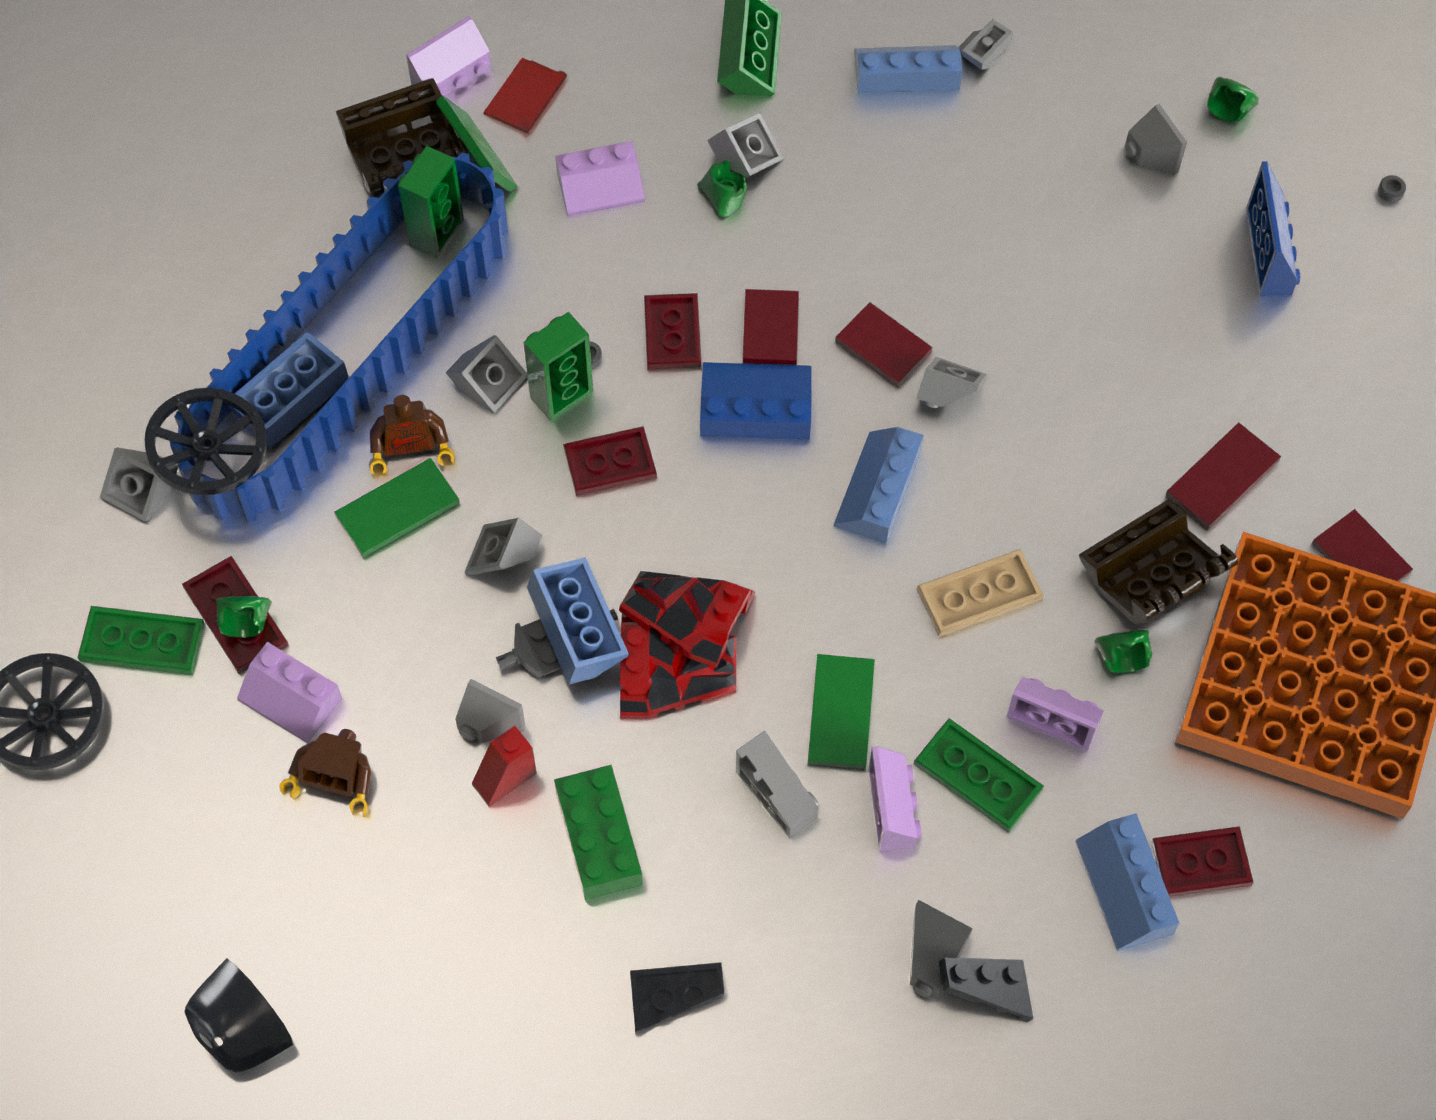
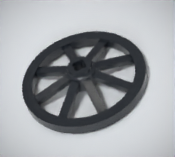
[144,388,267,495]
[0,653,105,770]

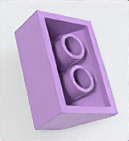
[406,16,491,97]
[555,141,645,216]
[237,642,342,744]
[1007,677,1104,751]
[869,747,921,852]

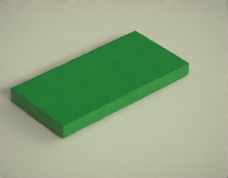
[436,95,518,192]
[334,458,460,558]
[77,606,205,675]
[807,654,875,770]
[914,718,1044,833]

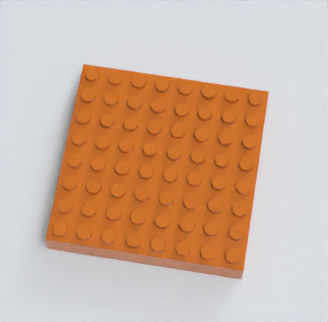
[1175,532,1436,819]

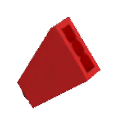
[472,726,537,807]

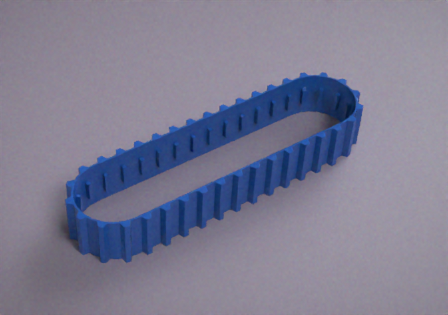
[170,153,508,522]

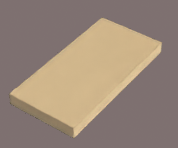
[917,549,1044,638]

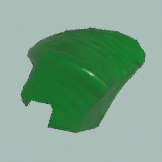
[1207,77,1259,123]
[697,160,747,217]
[216,596,272,638]
[1094,630,1152,673]

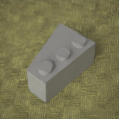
[736,731,819,839]

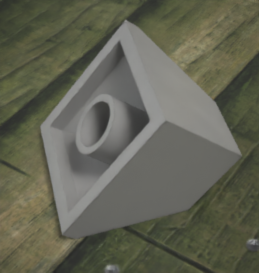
[1125,104,1187,175]
[707,113,784,177]
[446,335,528,413]
[917,357,987,408]
[100,447,178,522]
[464,518,542,575]
[455,679,526,743]

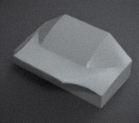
[958,19,1013,70]

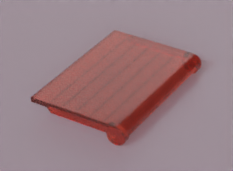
[483,58,567,133]

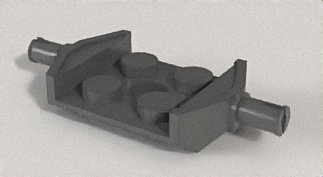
[496,608,618,678]

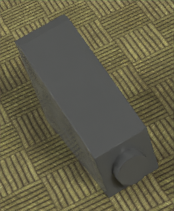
[910,900,973,999]

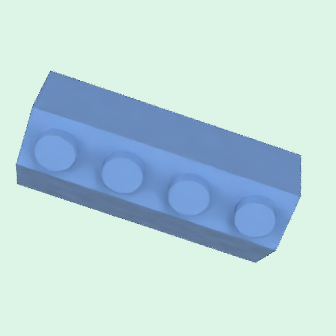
[854,45,962,93]
[229,332,349,450]
[834,427,924,543]
[527,557,629,685]
[1075,813,1180,951]

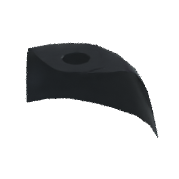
[184,958,293,1072]

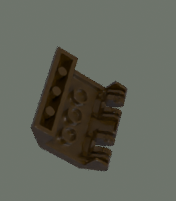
[336,78,468,193]
[1079,499,1238,624]

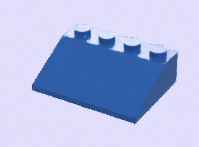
[1246,161,1300,296]
[700,362,812,440]

